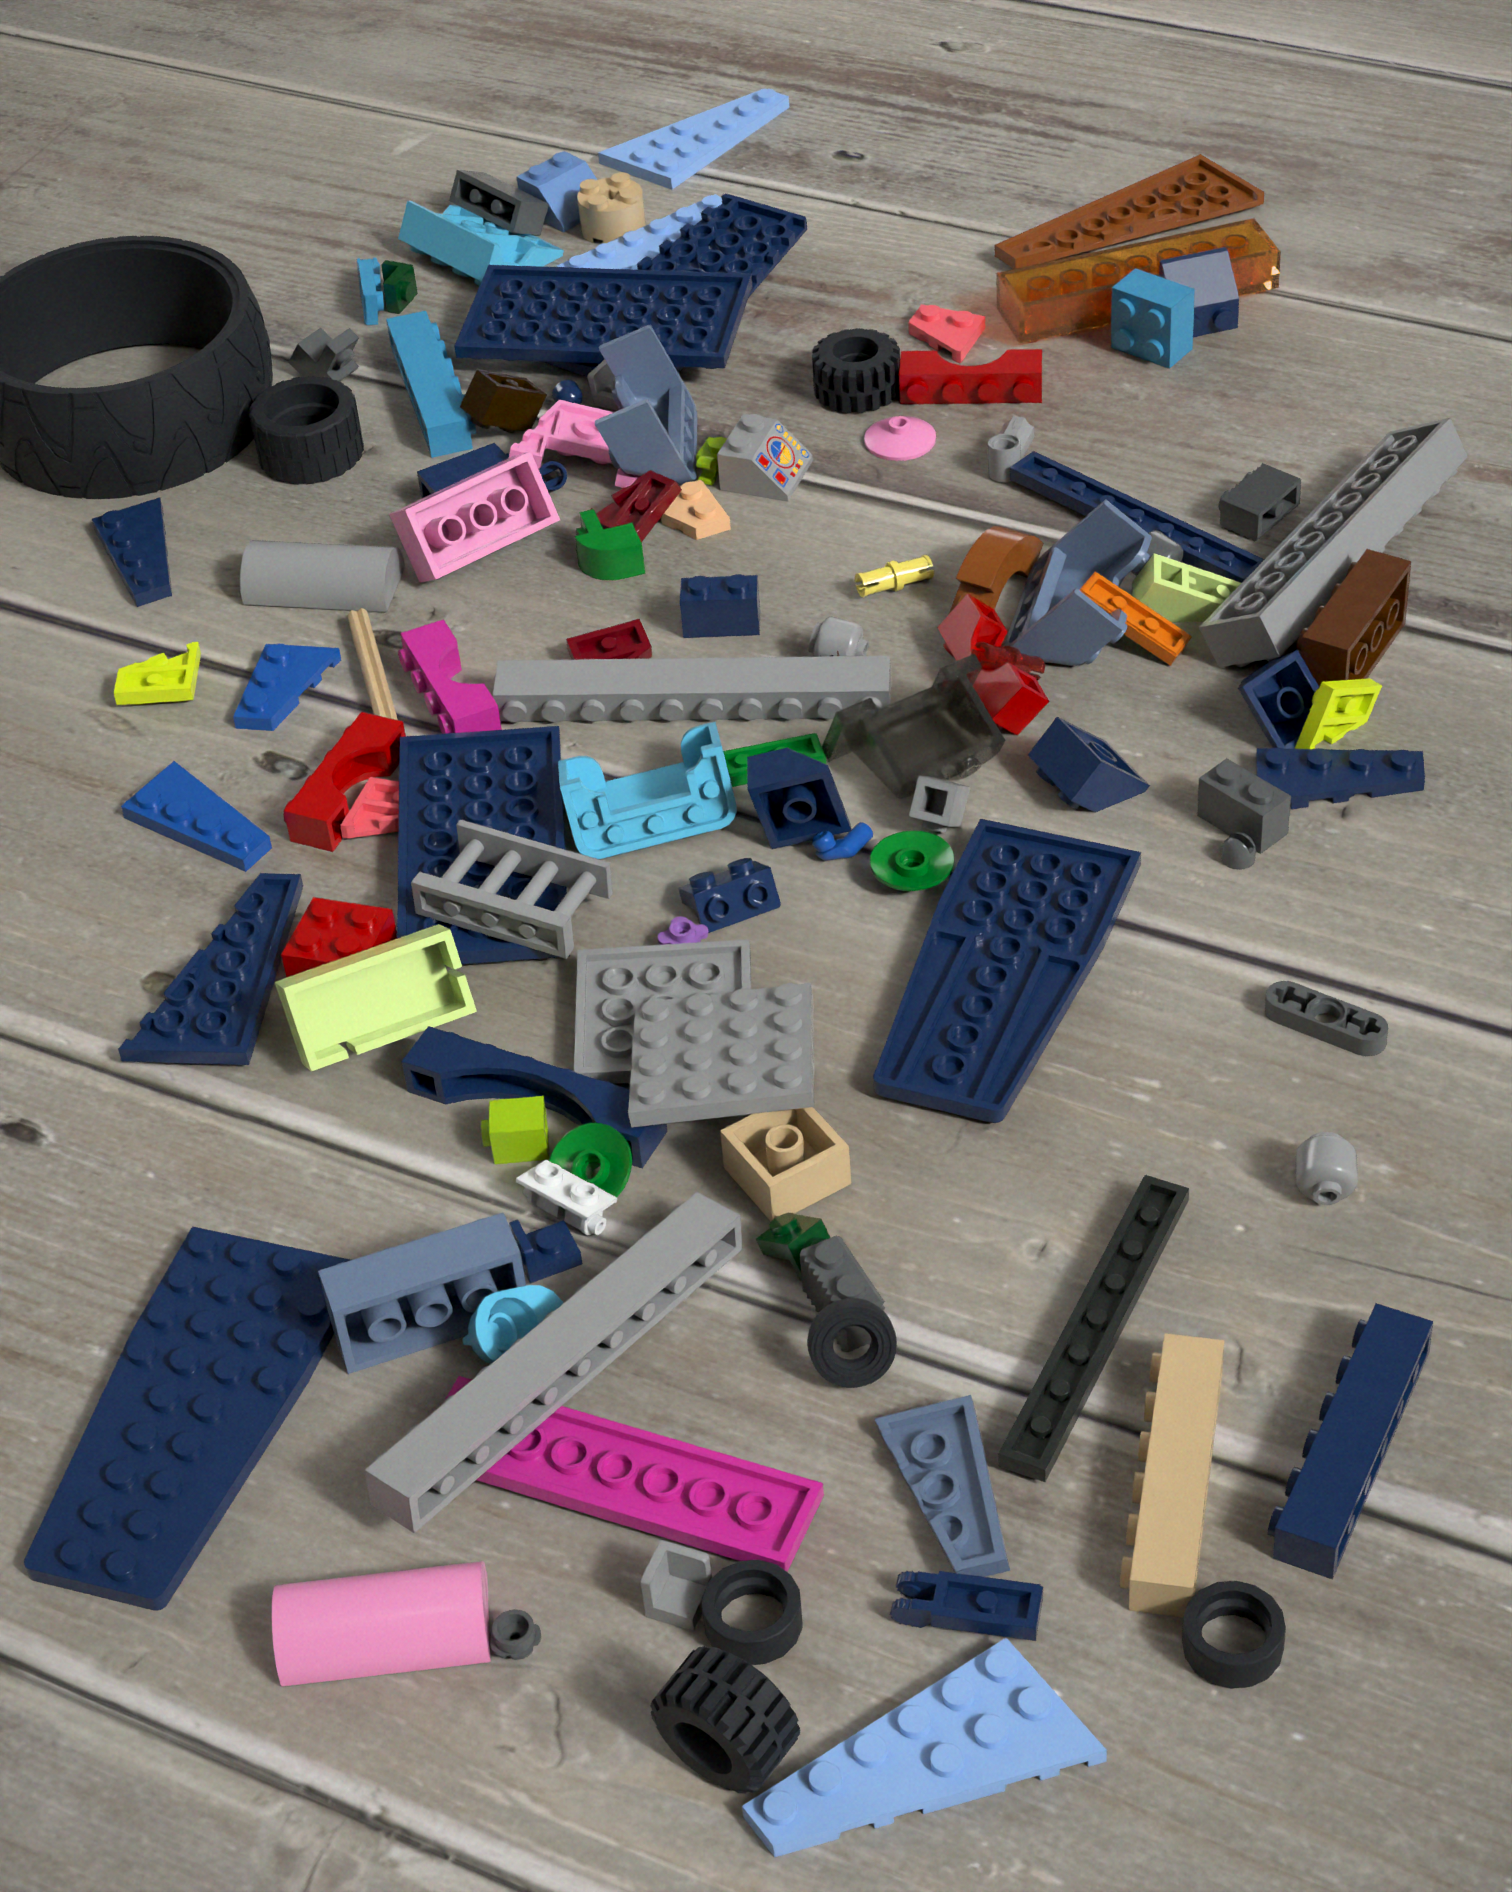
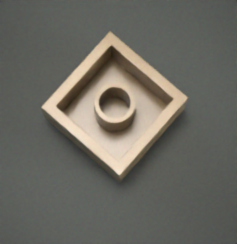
[720,1107,851,1221]

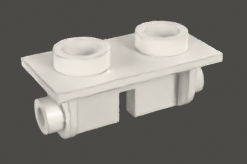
[516,1160,617,1235]

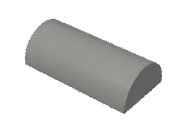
[240,540,405,612]

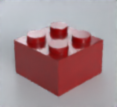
[281,897,397,978]

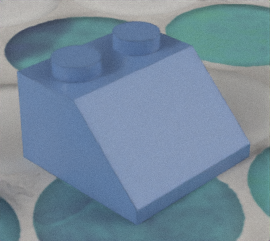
[516,151,597,232]

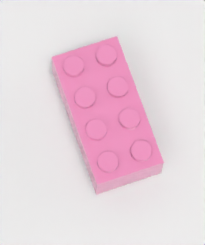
[389,451,560,583]

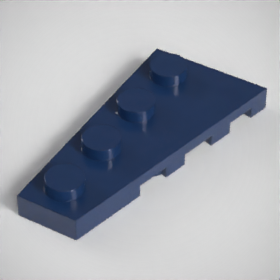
[92,497,172,607]

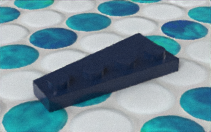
[1256,748,1425,810]

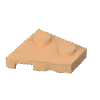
[661,480,731,540]

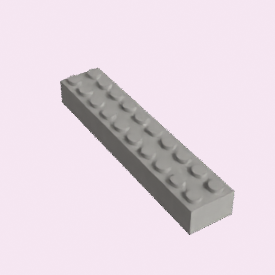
[1199,418,1468,667]

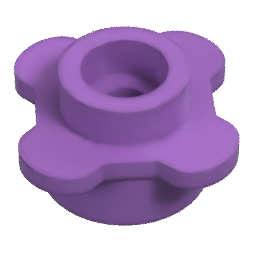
[658,917,709,945]

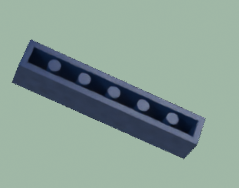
[1267,1303,1433,1580]

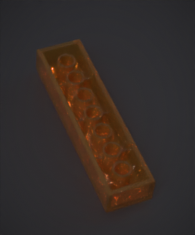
[996,218,1281,344]

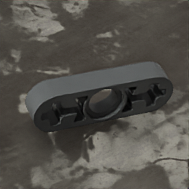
[1265,981,1388,1056]

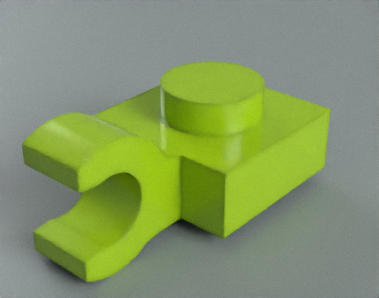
[696,437,727,485]

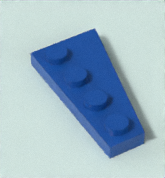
[121,761,272,872]

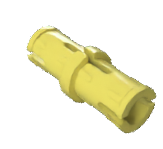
[855,555,934,597]

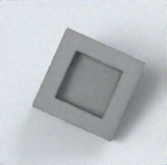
[641,1540,712,1632]

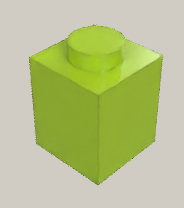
[481,1096,549,1165]

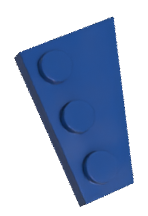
[233,643,341,731]

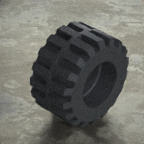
[812,328,900,413]
[650,1646,800,1794]

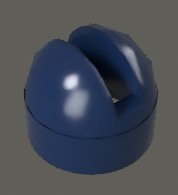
[552,380,582,404]
[539,461,567,490]

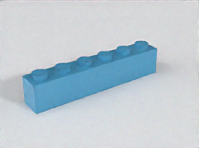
[386,311,477,458]

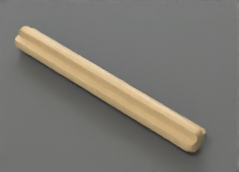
[347,608,398,720]

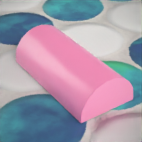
[272,1561,491,1687]

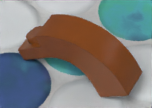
[948,526,1044,615]

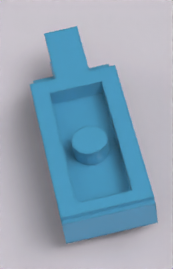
[357,258,384,325]

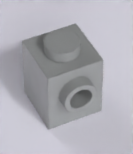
[909,776,971,833]

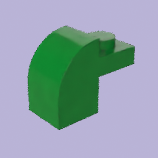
[575,509,645,580]

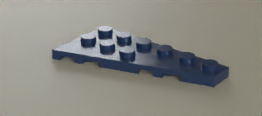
[118,873,303,1065]

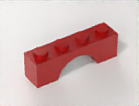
[899,349,1042,404]
[937,594,1050,736]
[283,712,406,852]

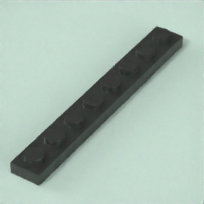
[998,1175,1189,1482]

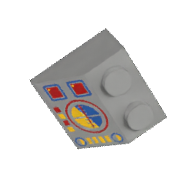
[717,414,813,502]

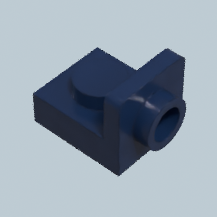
[509,1219,583,1284]

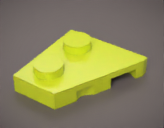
[114,642,201,705]
[1295,678,1382,749]

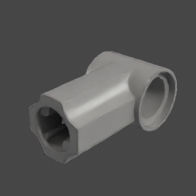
[988,416,1035,482]

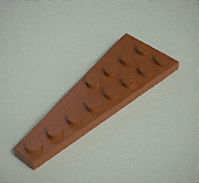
[995,154,1264,270]

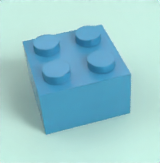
[1111,268,1195,369]

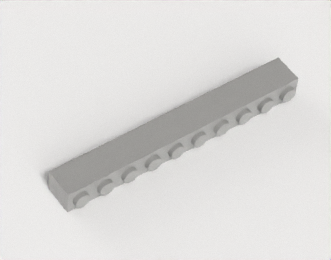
[493,656,892,722]
[365,1192,742,1533]

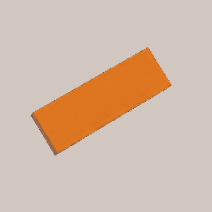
[1080,572,1192,666]

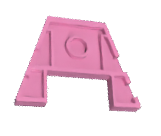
[509,400,640,488]

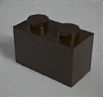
[460,369,547,433]

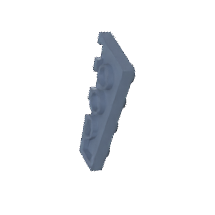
[874,1395,1010,1577]

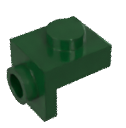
[381,260,418,314]
[756,1213,831,1282]

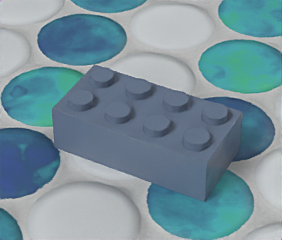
[318,1212,526,1374]

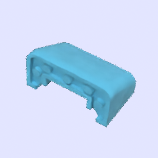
[558,722,737,859]

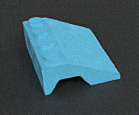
[398,201,564,286]

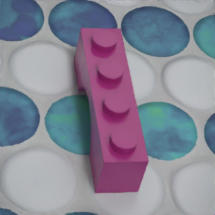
[398,619,502,734]

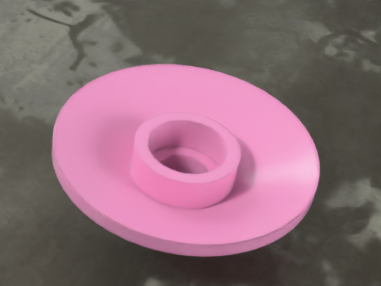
[864,416,936,461]

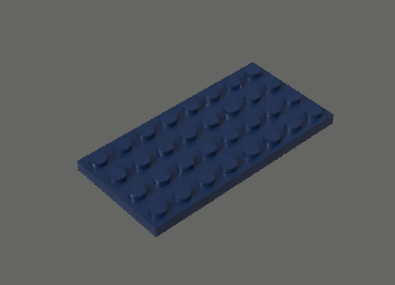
[454,265,753,369]
[397,726,570,966]

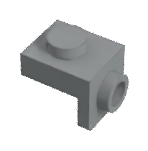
[588,359,624,411]

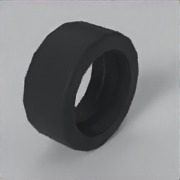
[702,1560,803,1665]
[1182,1581,1286,1689]

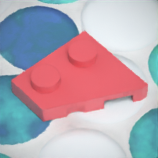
[909,304,985,363]
[340,777,399,839]

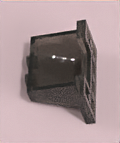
[822,654,1006,799]

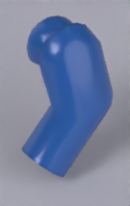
[812,822,873,861]

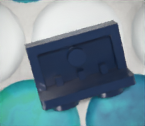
[678,858,781,933]

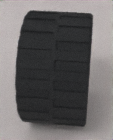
[249,376,364,485]

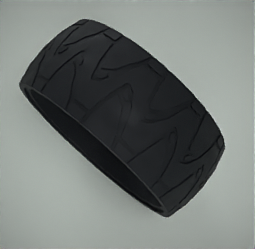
[0,236,273,499]

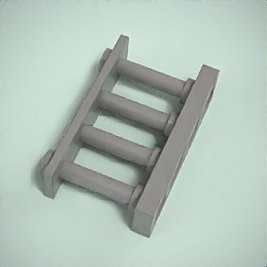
[411,820,613,959]

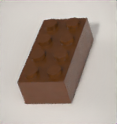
[1297,549,1411,687]

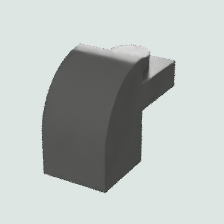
[288,327,359,381]

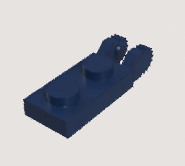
[890,1570,1043,1641]

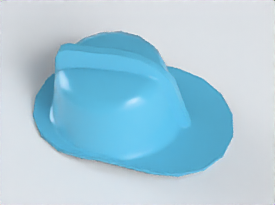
[462,1285,564,1364]

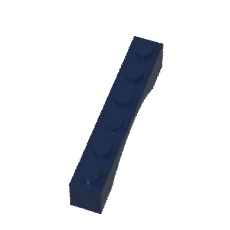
[401,1026,668,1169]

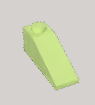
[1132,553,1241,622]

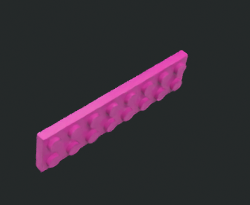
[444,1376,824,1572]

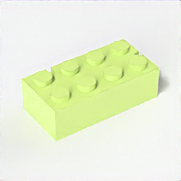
[275,924,477,1072]

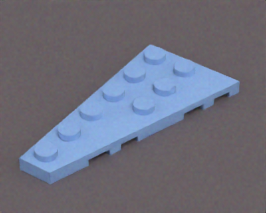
[598,88,789,190]
[557,194,722,270]
[742,1638,1107,1857]

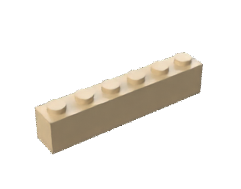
[1120,1333,1225,1618]

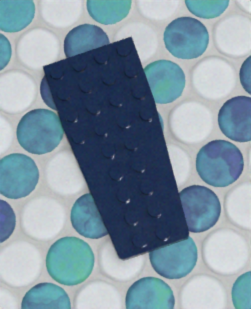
[873,819,1141,1123]
[24,1226,351,1611]

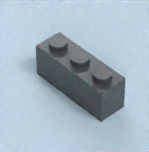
[449,170,549,235]

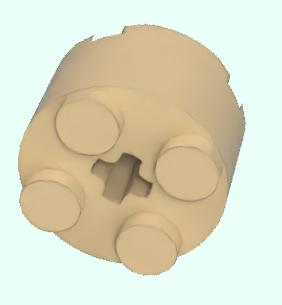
[577,172,646,243]

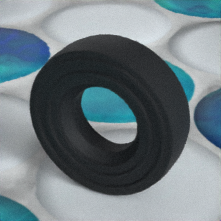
[807,1298,897,1388]

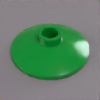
[870,830,954,891]
[549,1123,632,1197]

